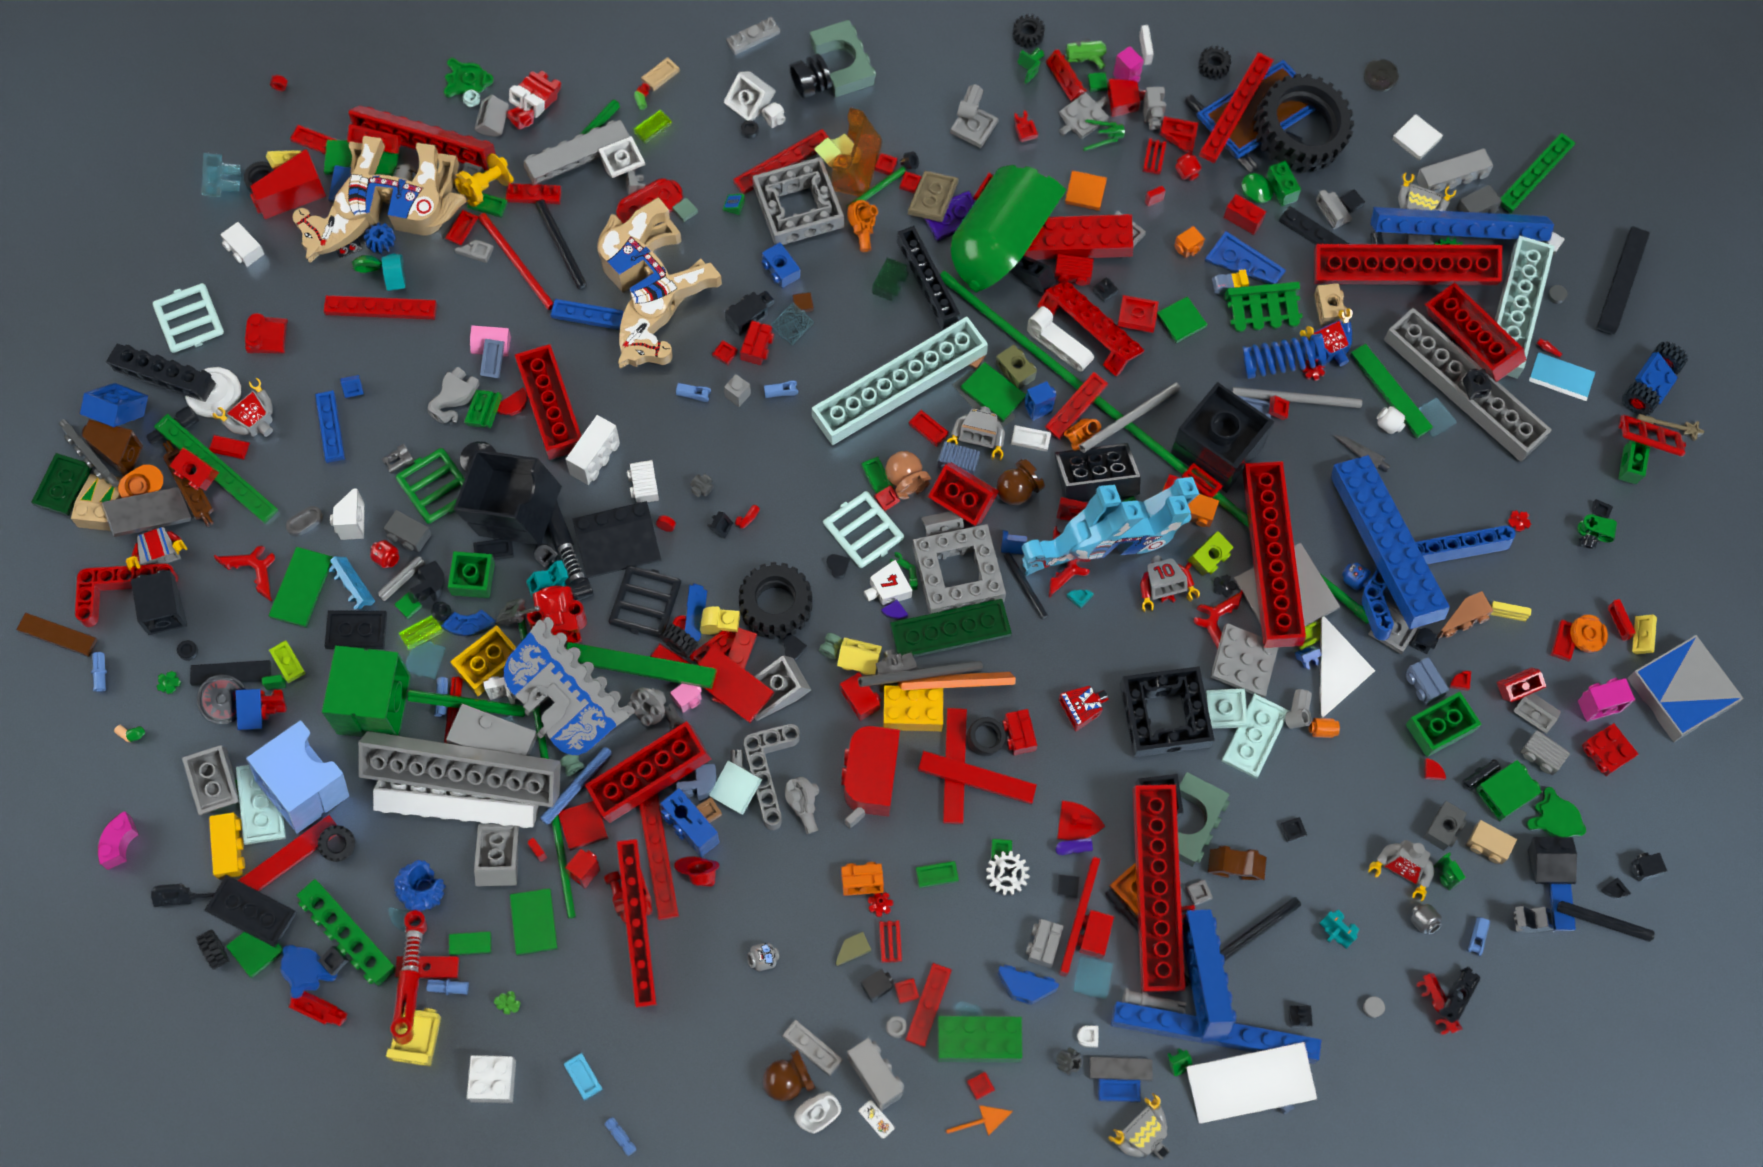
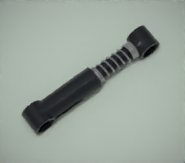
[547,501,594,601]

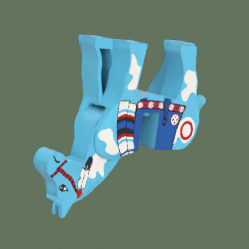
[1022,477,1199,576]

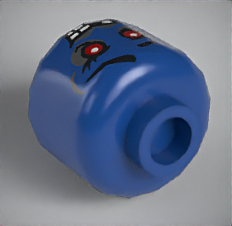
[1342,562,1371,591]

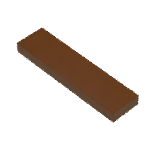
[16,612,97,657]

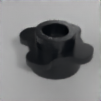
[1579,534,1601,549]

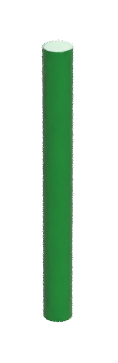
[847,167,906,208]

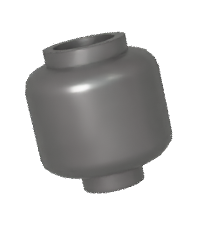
[1411,904,1442,934]

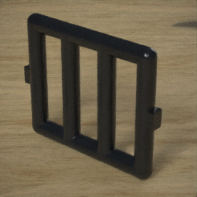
[608,566,681,638]

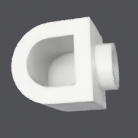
[762,102,786,128]

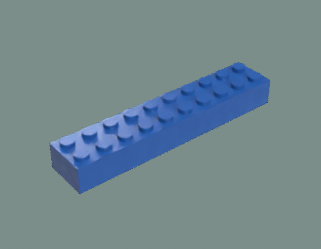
[1331,455,1450,629]

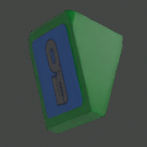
[722,194,745,215]

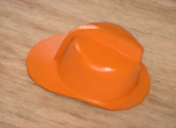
[118,465,163,498]

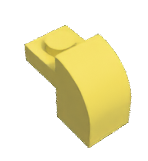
[700,606,740,635]

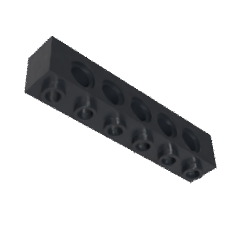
[897,225,960,331]
[106,343,216,402]

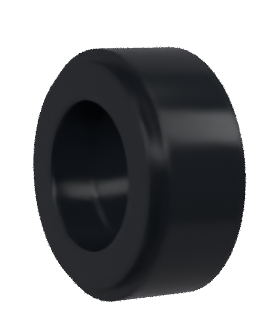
[741,120,759,139]
[431,602,451,621]
[177,640,198,661]

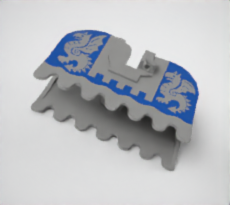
[504,617,635,755]

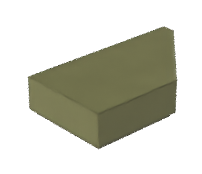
[836,932,871,967]

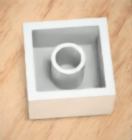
[467,1056,516,1103]

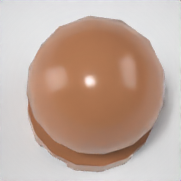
[885,451,931,500]

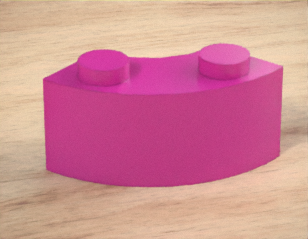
[98,811,139,870]

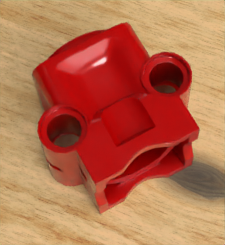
[527,586,587,643]

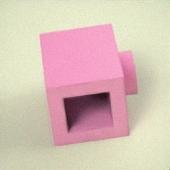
[670,684,702,713]

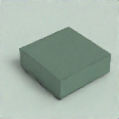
[672,198,698,222]

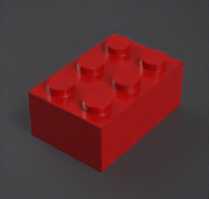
[928,462,999,526]

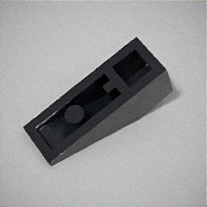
[1010,255,1056,293]

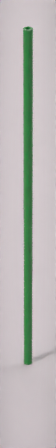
[518,617,576,919]

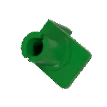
[1017,48,1044,84]

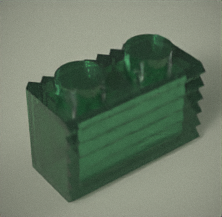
[872,257,909,301]

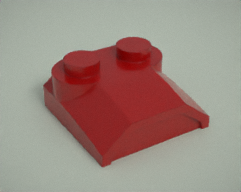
[245,313,288,353]

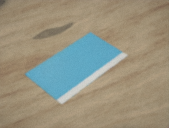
[1529,352,1595,401]

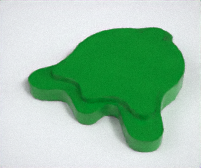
[443,58,494,98]
[1526,787,1586,837]

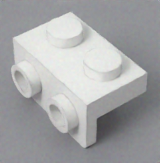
[484,677,518,704]

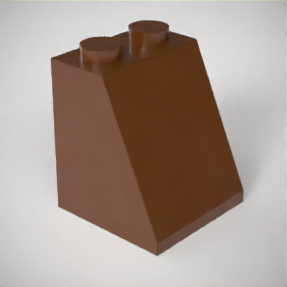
[82,419,143,476]

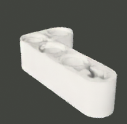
[1027,306,1094,372]

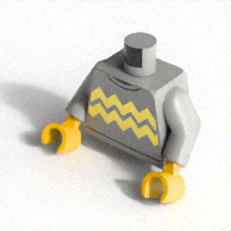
[1398,173,1456,211]
[1108,1093,1170,1160]

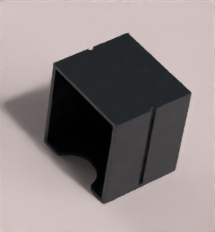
[1171,382,1275,493]
[454,450,562,545]

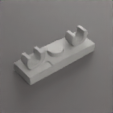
[726,17,780,55]

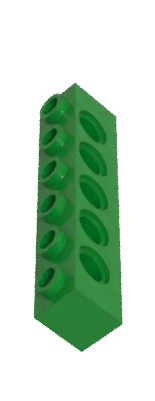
[296,879,396,987]

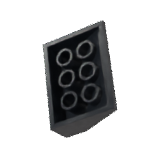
[1055,443,1141,502]
[572,501,662,578]

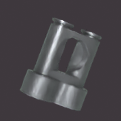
[382,444,414,474]

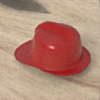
[674,856,720,887]

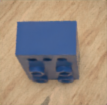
[80,383,148,427]
[661,788,720,858]

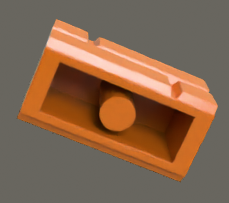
[841,862,884,896]

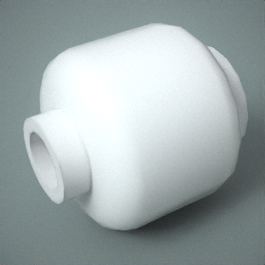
[1376,407,1405,434]

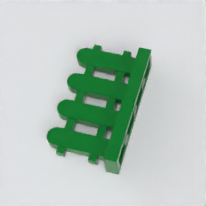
[1224,282,1303,333]

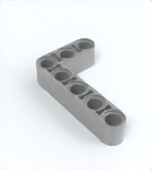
[744,724,800,830]

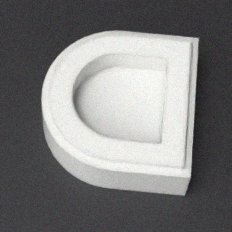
[1077,1026,1098,1048]

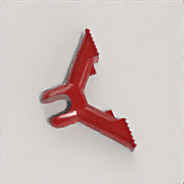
[1049,526,1091,598]
[214,546,275,601]
[1193,590,1243,650]

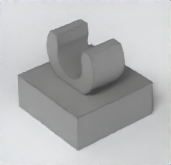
[626,170,645,195]

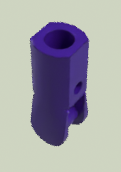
[1055,838,1093,855]

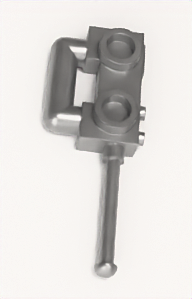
[495,598,540,626]

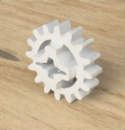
[986,851,1030,896]

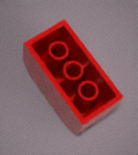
[841,726,900,817]

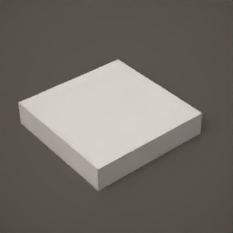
[1392,114,1443,160]

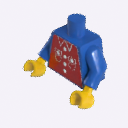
[1300,309,1352,366]

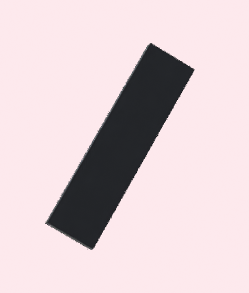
[190,660,271,686]

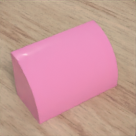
[470,326,511,356]

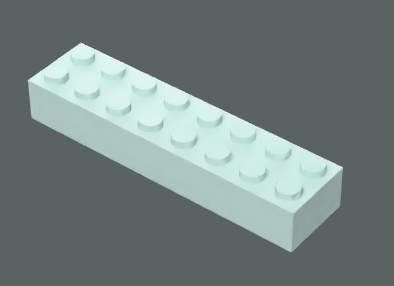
[1495,236,1555,379]

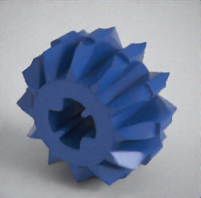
[364,222,396,254]

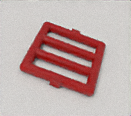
[1618,415,1686,457]

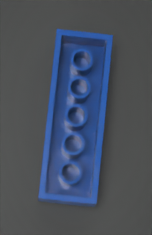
[1182,909,1236,1042]

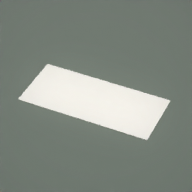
[1187,1042,1317,1123]

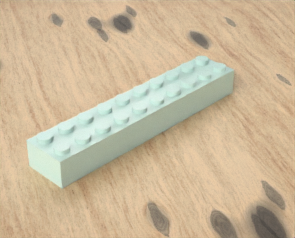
[812,317,988,446]

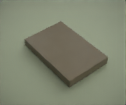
[908,171,959,222]

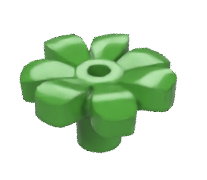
[494,991,520,1014]

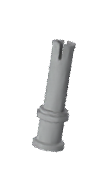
[1122,988,1186,1014]

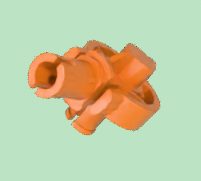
[847,200,878,252]

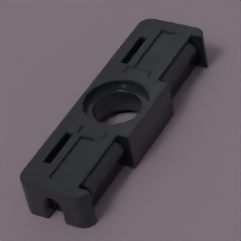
[1439,967,1480,1023]

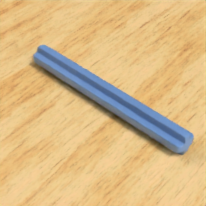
[540,747,612,824]

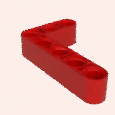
[75,564,178,627]

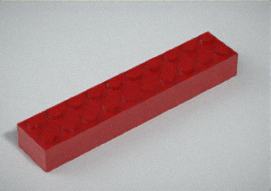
[1314,244,1502,285]
[1242,461,1306,648]
[1133,785,1185,992]

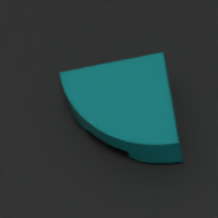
[1066,590,1094,609]

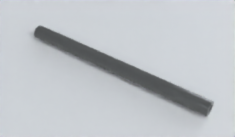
[858,661,983,687]

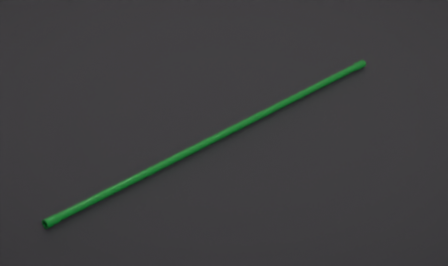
[940,270,1369,624]

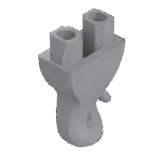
[428,367,480,424]

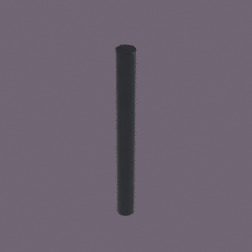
[1004,552,1048,620]

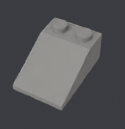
[754,655,811,721]
[182,745,239,815]
[474,824,519,886]

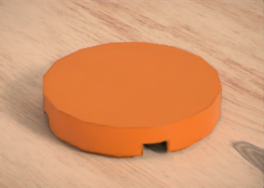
[1570,614,1608,653]

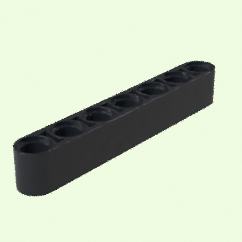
[1596,226,1650,335]

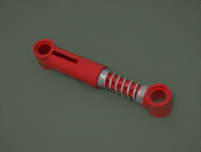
[390,910,427,1045]

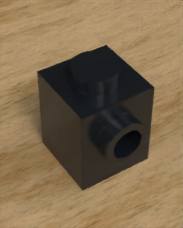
[1631,852,1667,882]

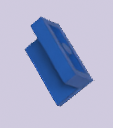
[236,689,262,730]

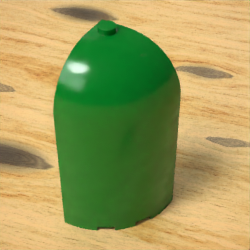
[951,165,1066,293]

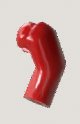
[735,505,760,529]

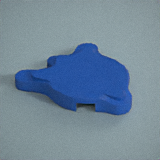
[280,945,338,999]

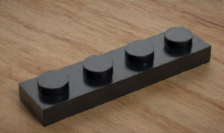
[1279,205,1349,245]

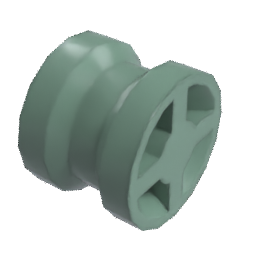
[560,754,584,776]

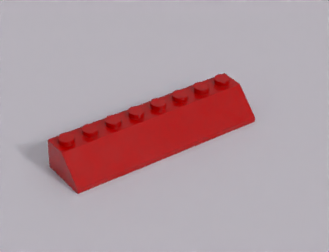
[348,106,496,171]

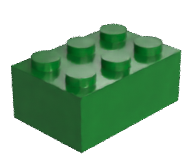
[1405,692,1482,757]

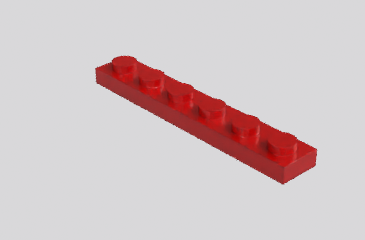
[323,295,437,320]

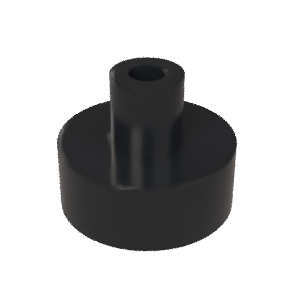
[900,151,919,170]

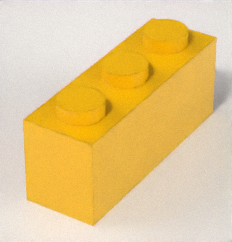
[209,812,245,880]

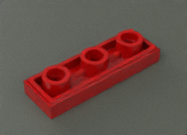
[395,956,459,978]

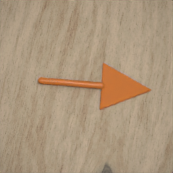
[946,1105,1013,1136]

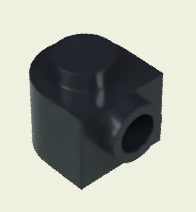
[533,543,558,568]
[1411,628,1439,654]

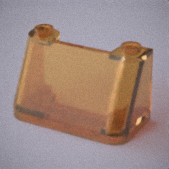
[832,108,882,196]

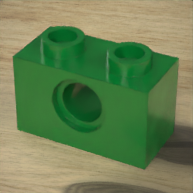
[1266,161,1301,206]
[1618,440,1650,484]

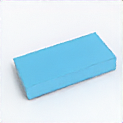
[564,1053,603,1101]

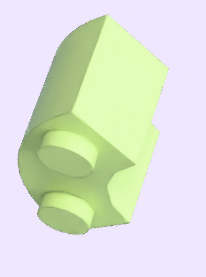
[815,134,861,168]

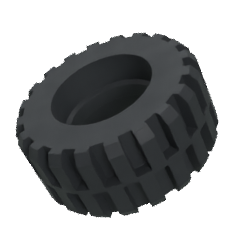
[738,562,812,639]

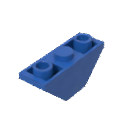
[997,965,1059,1005]

